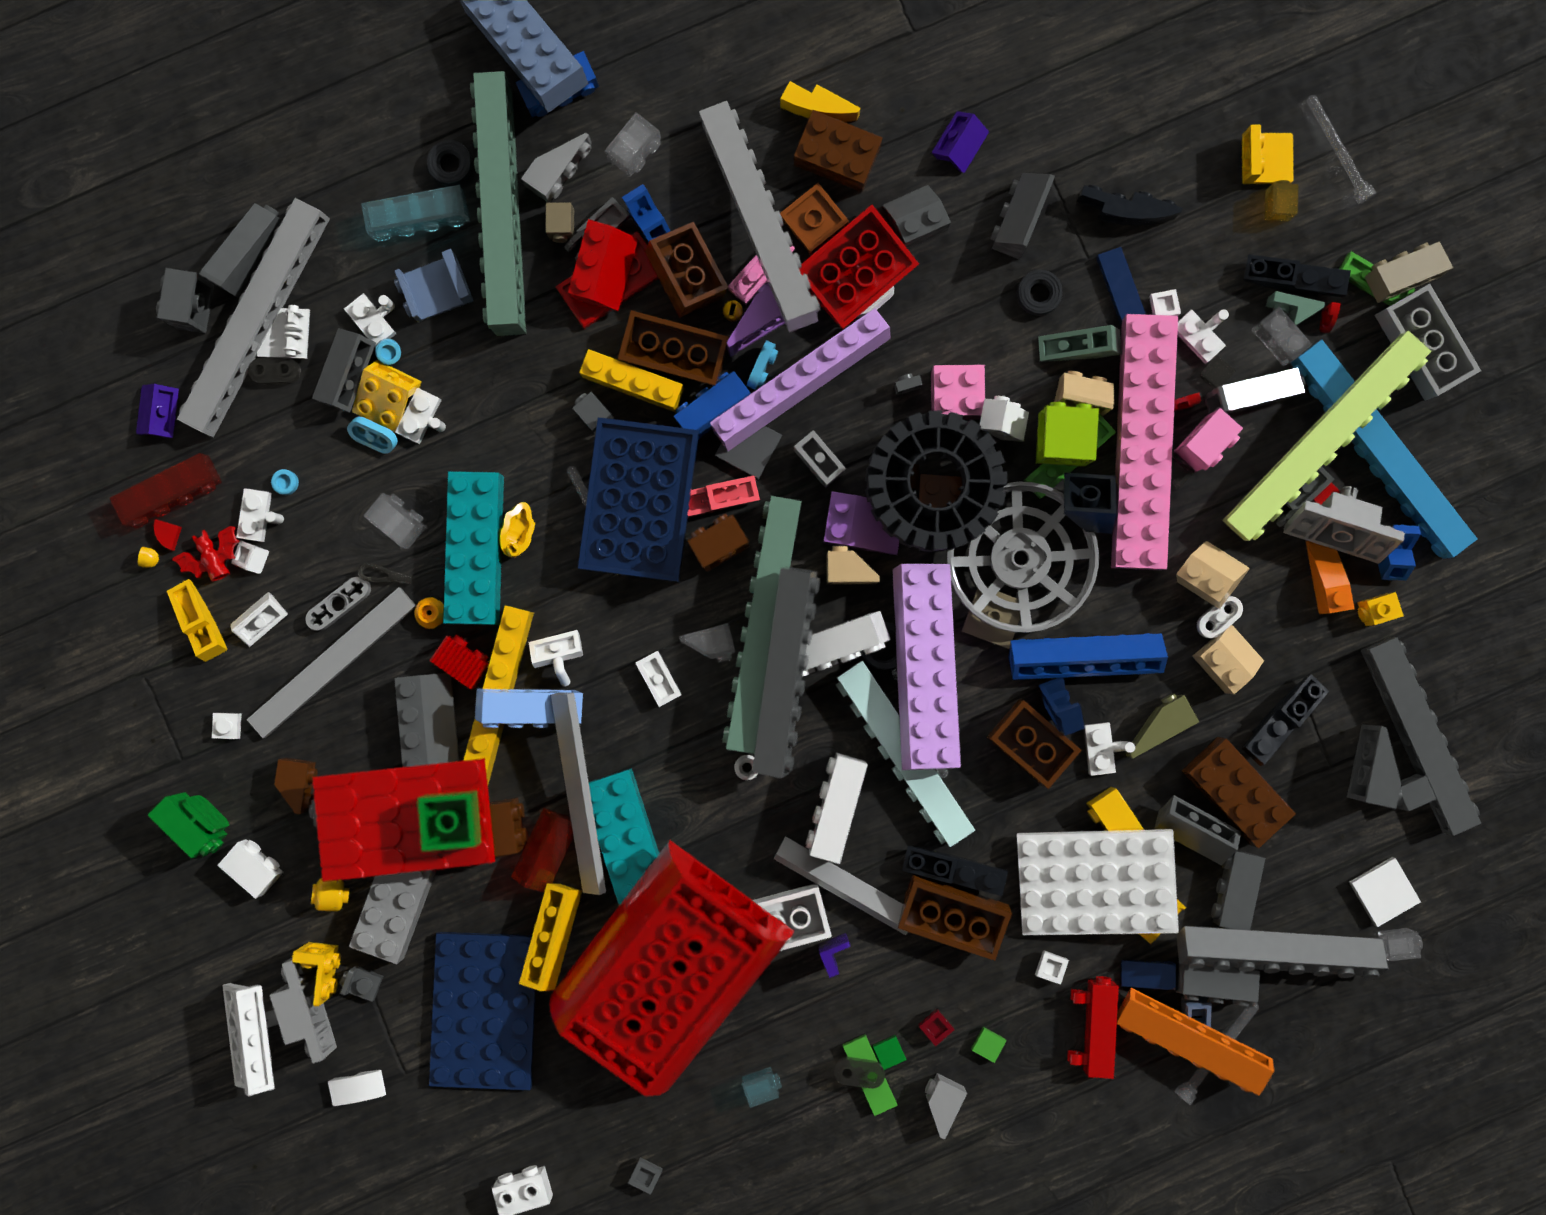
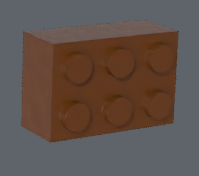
[794,110,883,192]
[645,222,729,318]
[688,514,750,572]
[986,699,1082,789]

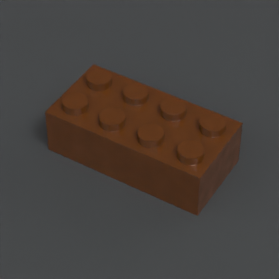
[1181,737,1296,848]

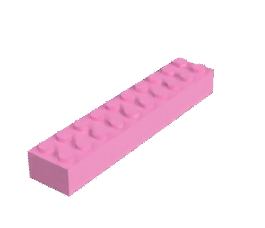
[1111,314,1178,570]

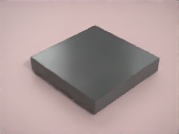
[715,426,782,480]

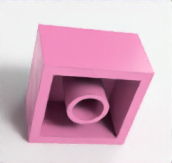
[931,365,985,420]
[1173,408,1243,472]

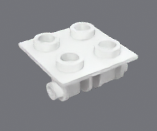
[257,305,310,359]

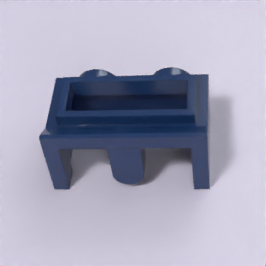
[1038,677,1085,735]

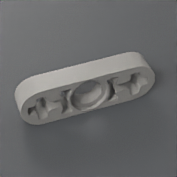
[305,577,371,631]

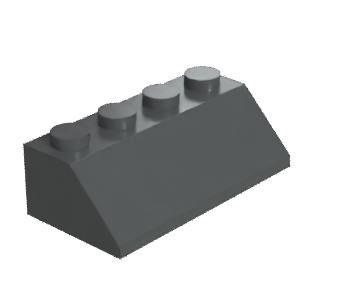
[395,673,460,767]

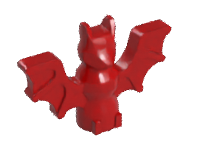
[172,526,239,582]

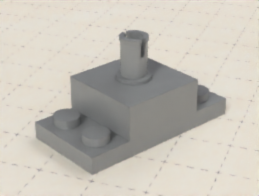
[1283,486,1405,564]
[265,957,337,1063]

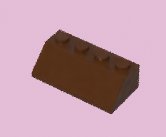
[618,310,729,386]
[898,874,1012,961]

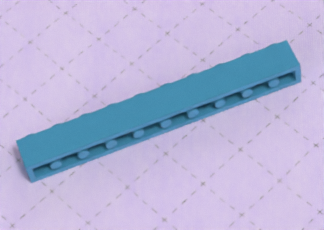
[1290,340,1477,559]

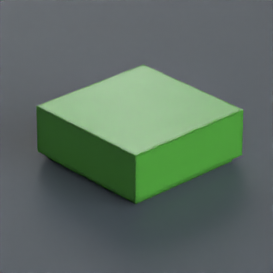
[971,1027,1006,1063]

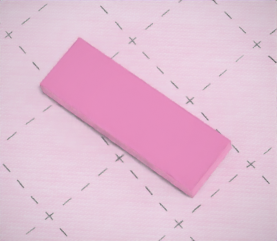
[728,246,795,305]

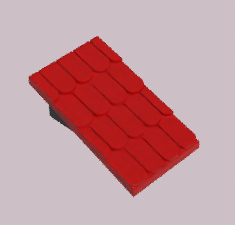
[312,758,495,881]

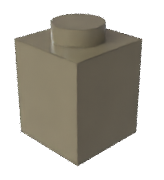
[546,203,574,243]

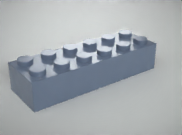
[460,0,589,113]

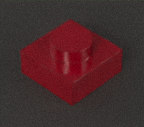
[918,1008,955,1046]

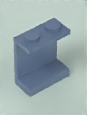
[394,249,474,322]

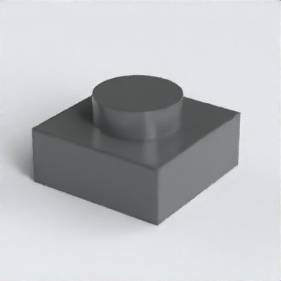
[894,373,922,396]
[628,1157,663,1195]

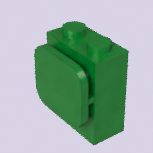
[148,792,230,858]

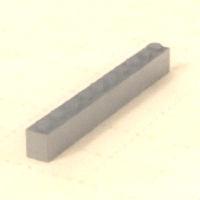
[699,101,820,332]
[177,198,330,437]

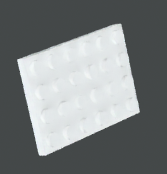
[1017,829,1179,935]

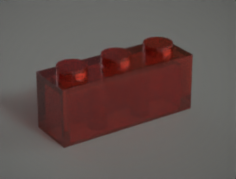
[511,808,574,892]

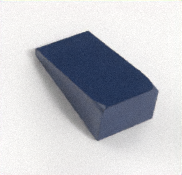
[1121,960,1176,990]

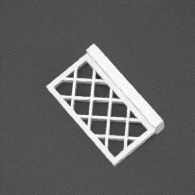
[223,983,274,1096]

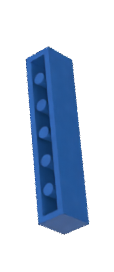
[1009,633,1168,680]

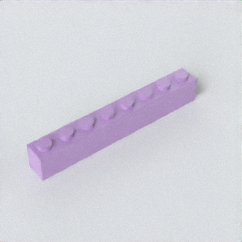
[710,308,891,451]

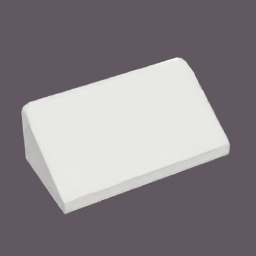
[231,592,288,647]

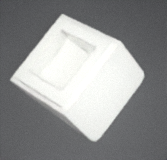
[231,540,269,574]

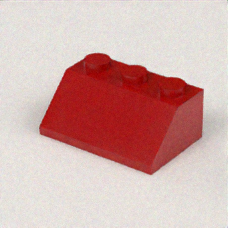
[568,219,638,312]

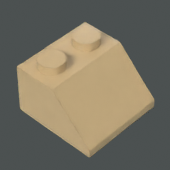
[1054,371,1114,416]
[1176,541,1250,609]
[826,546,880,584]
[1192,625,1264,694]

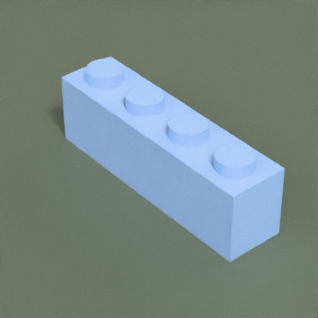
[475,689,583,728]

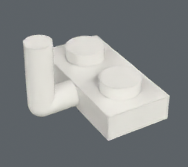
[344,293,397,347]
[1177,310,1229,364]
[395,388,446,444]
[236,488,284,542]
[529,630,583,686]
[1083,722,1135,776]

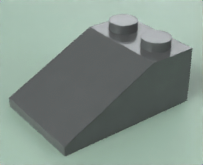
[1347,724,1402,809]

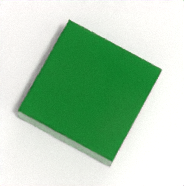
[873,1035,907,1070]

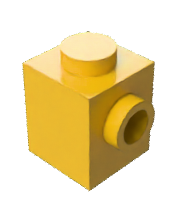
[1358,592,1404,626]

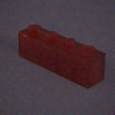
[110,453,222,528]

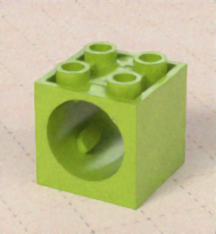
[1036,402,1099,466]

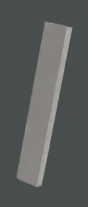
[774,836,908,935]

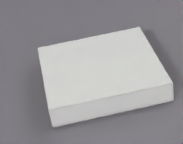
[1349,857,1421,927]

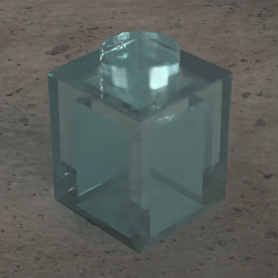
[742,1067,782,1108]

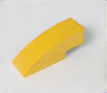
[780,81,860,122]
[167,579,228,662]

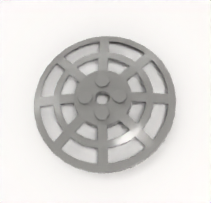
[947,482,1099,633]

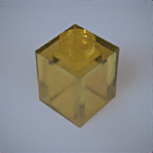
[1265,180,1298,221]

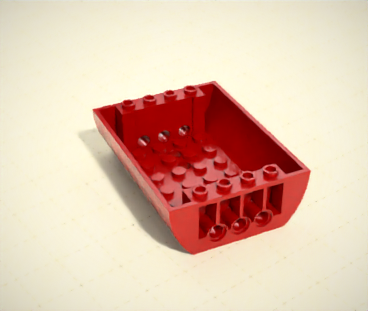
[550,840,794,1096]

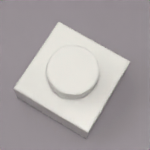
[1149,289,1181,316]
[212,713,241,739]
[1035,950,1069,985]

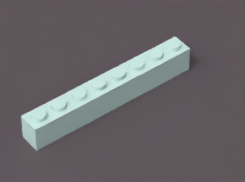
[835,661,975,847]

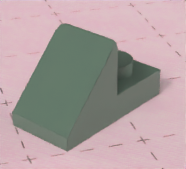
[1266,291,1325,331]

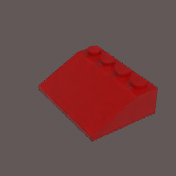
[799,205,919,329]

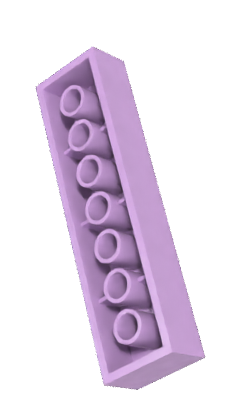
[893,564,961,770]

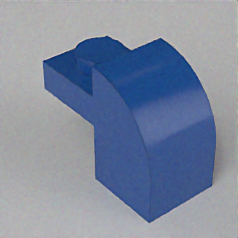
[622,184,670,243]
[1378,525,1421,581]

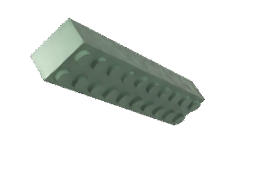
[470,71,526,336]
[722,496,801,754]

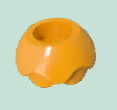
[414,597,444,629]

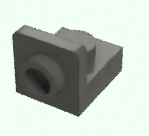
[340,965,384,1002]

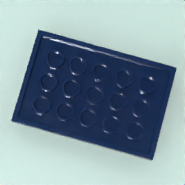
[578,417,699,582]
[429,932,536,1090]

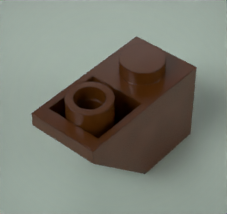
[274,758,318,814]

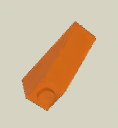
[1306,541,1354,614]

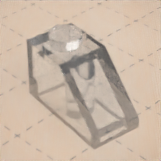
[679,623,736,663]

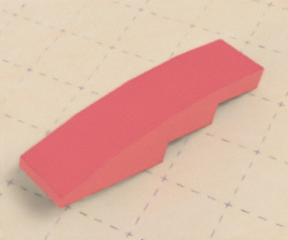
[688,476,760,518]

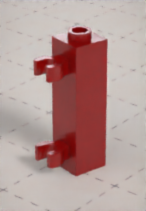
[1067,976,1119,1079]

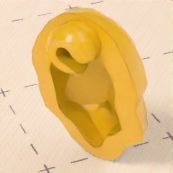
[499,502,535,557]

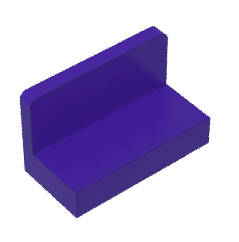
[932,111,989,173]
[136,384,179,438]
[818,933,850,978]

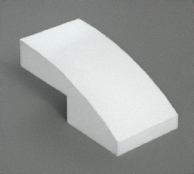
[328,1070,386,1106]

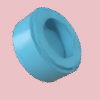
[375,338,401,365]
[271,469,299,495]

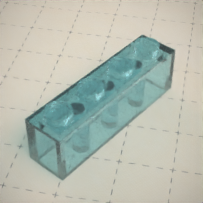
[361,185,470,241]

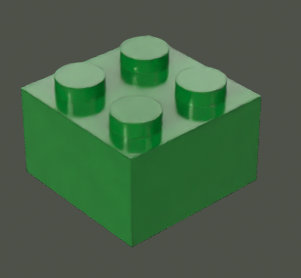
[418,790,481,851]

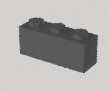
[312,328,376,413]
[1154,795,1241,865]
[1211,850,1266,930]
[1175,961,1260,1006]

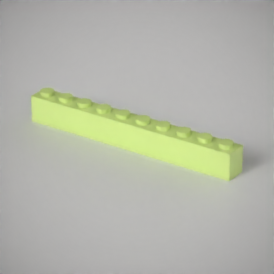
[1222,331,1431,541]

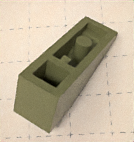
[1125,693,1199,759]

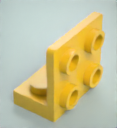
[1242,125,1294,184]
[352,360,422,433]
[292,942,341,1007]

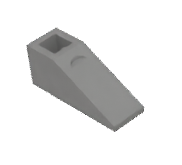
[521,133,591,203]

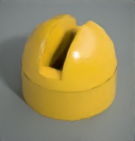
[723,300,743,322]
[138,547,159,568]

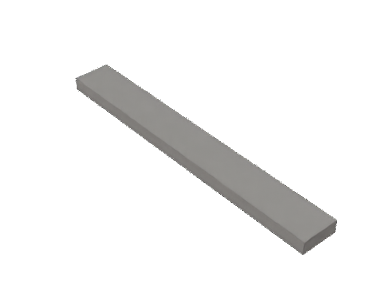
[247,587,416,738]
[551,693,606,895]

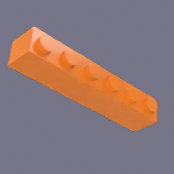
[1117,988,1274,1096]

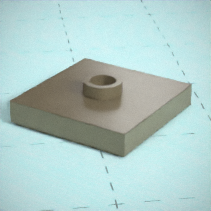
[961,588,1020,649]

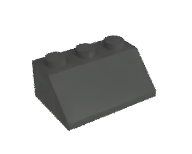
[990,173,1055,259]

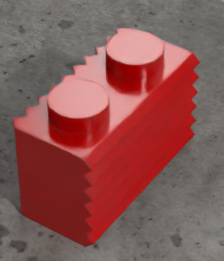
[429,635,489,689]

